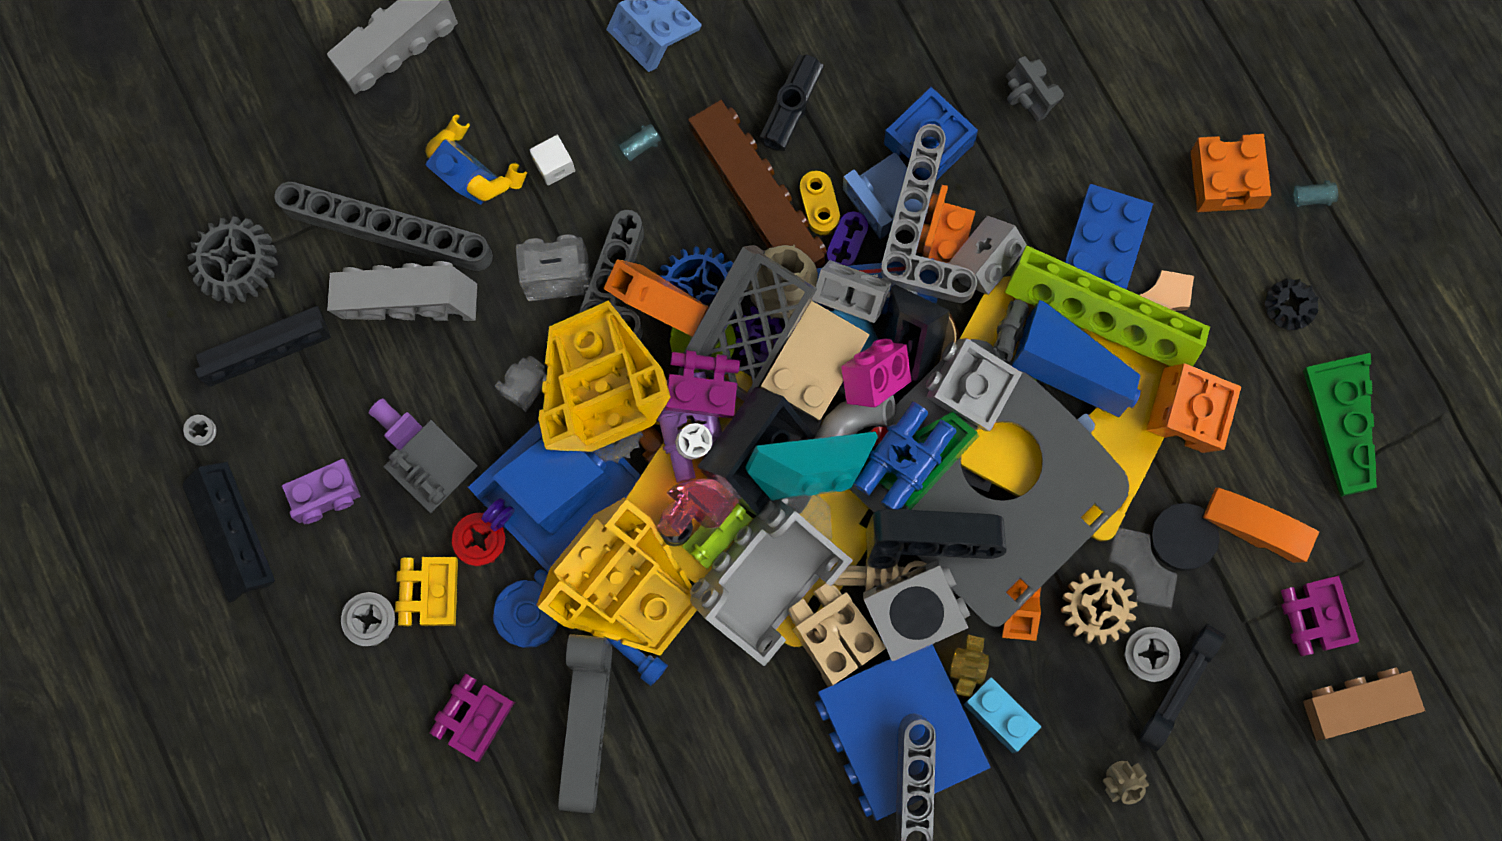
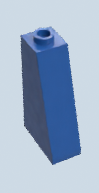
[1011,300,1141,417]

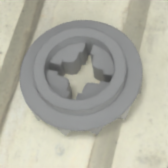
[341,592,395,646]
[1124,627,1180,682]

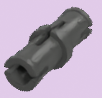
[991,300,1029,362]

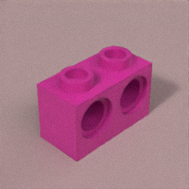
[841,339,912,408]

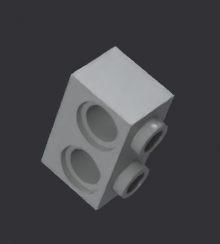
[812,260,892,323]

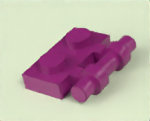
[665,350,740,419]
[1281,576,1359,657]
[429,673,515,762]

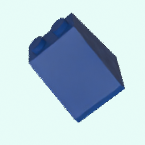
[492,438,610,535]

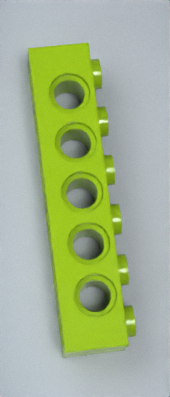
[1005,245,1210,367]

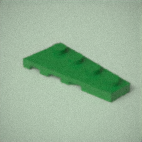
[1303,353,1377,497]

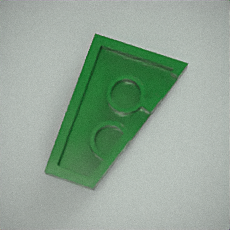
[862,411,979,510]

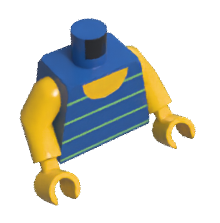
[425,115,527,205]

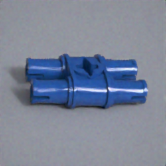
[854,402,957,509]

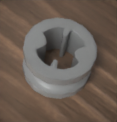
[183,415,217,446]

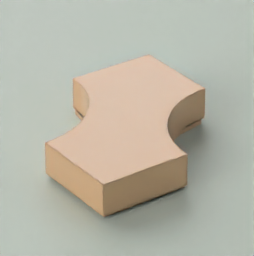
[1140,270,1194,311]

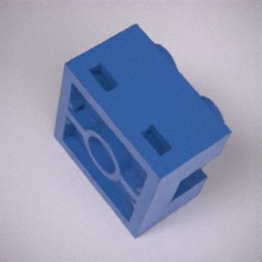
[884,87,978,181]

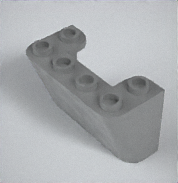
[690,500,853,666]

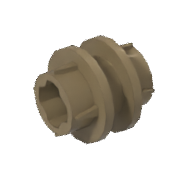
[748,245,818,319]

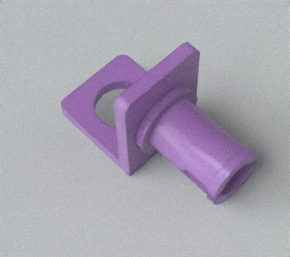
[369,399,423,450]

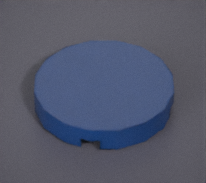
[493,580,559,648]

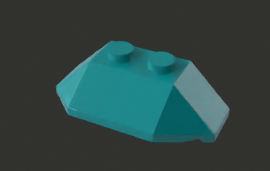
[745,432,878,501]

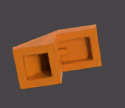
[1002,579,1041,641]

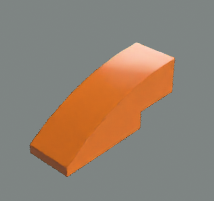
[1203,487,1319,563]

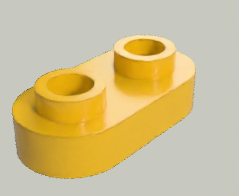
[800,171,840,235]

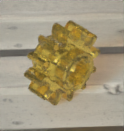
[950,634,989,697]

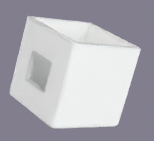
[530,135,575,185]

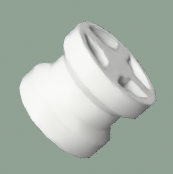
[675,423,712,460]

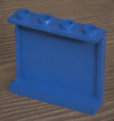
[468,422,641,572]
[815,644,991,821]

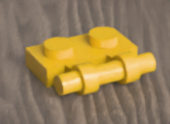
[395,557,458,626]

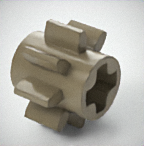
[1103,761,1149,804]

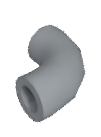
[814,395,895,439]

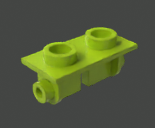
[682,496,752,569]

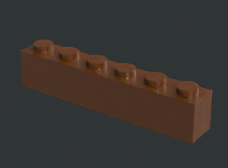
[688,100,827,269]

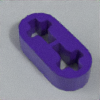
[827,211,868,266]

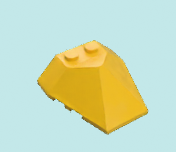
[538,301,671,452]
[537,497,697,655]

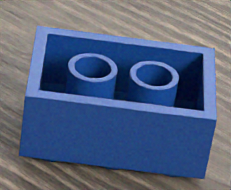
[1063,184,1153,290]

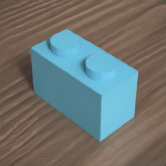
[963,677,1041,753]

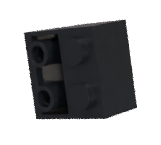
[882,284,950,382]

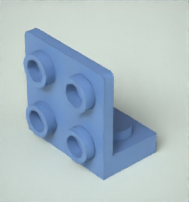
[606,0,702,72]
[843,153,931,239]

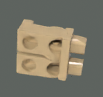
[788,583,886,687]

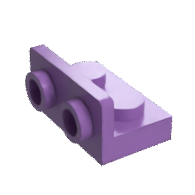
[282,459,361,524]

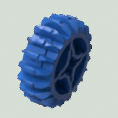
[660,246,736,317]

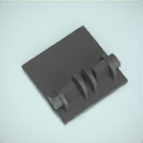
[383,420,478,513]

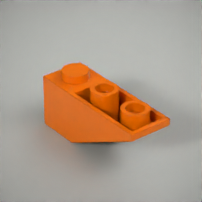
[604,259,709,337]

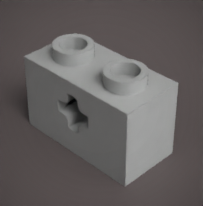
[949,216,1027,295]

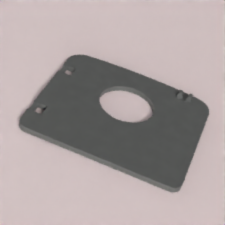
[850,339,1129,627]

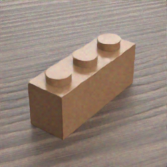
[1303,667,1425,741]

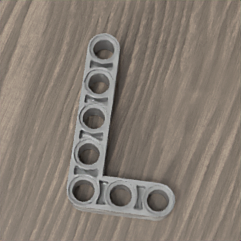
[881,124,977,303]

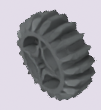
[187,216,278,304]

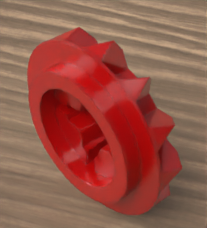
[452,513,506,567]

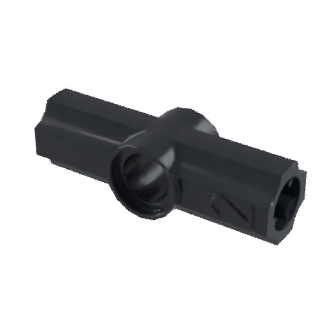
[759,54,824,151]

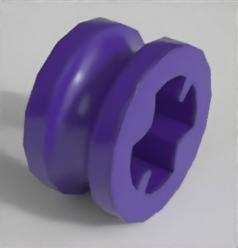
[481,498,515,531]

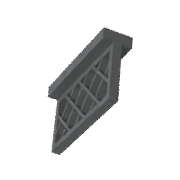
[684,245,817,402]

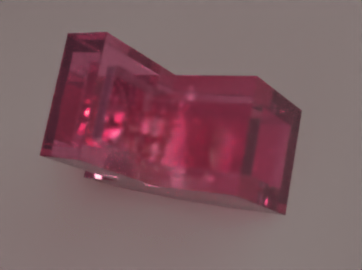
[657,479,739,537]

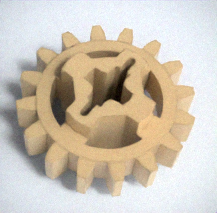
[1061,570,1137,645]

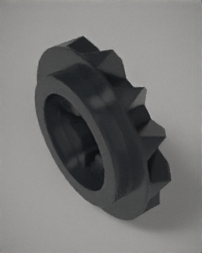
[1265,278,1319,330]

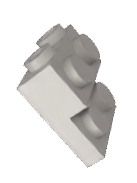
[926,338,1022,432]

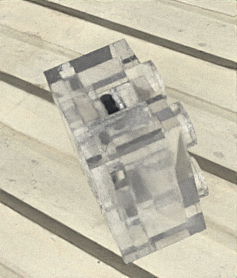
[516,234,591,301]

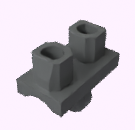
[1006,56,1064,122]

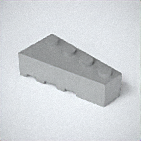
[327,0,458,94]
[327,261,477,321]

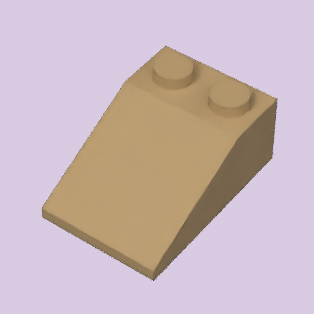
[761,301,870,422]

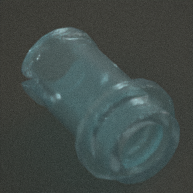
[618,124,661,162]
[1294,180,1338,207]

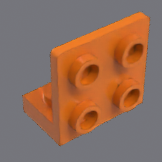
[917,185,976,263]

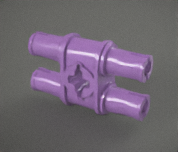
[656,372,722,483]

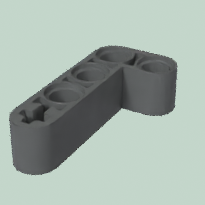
[580,210,644,340]

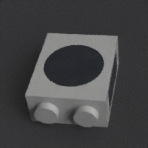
[863,560,971,661]

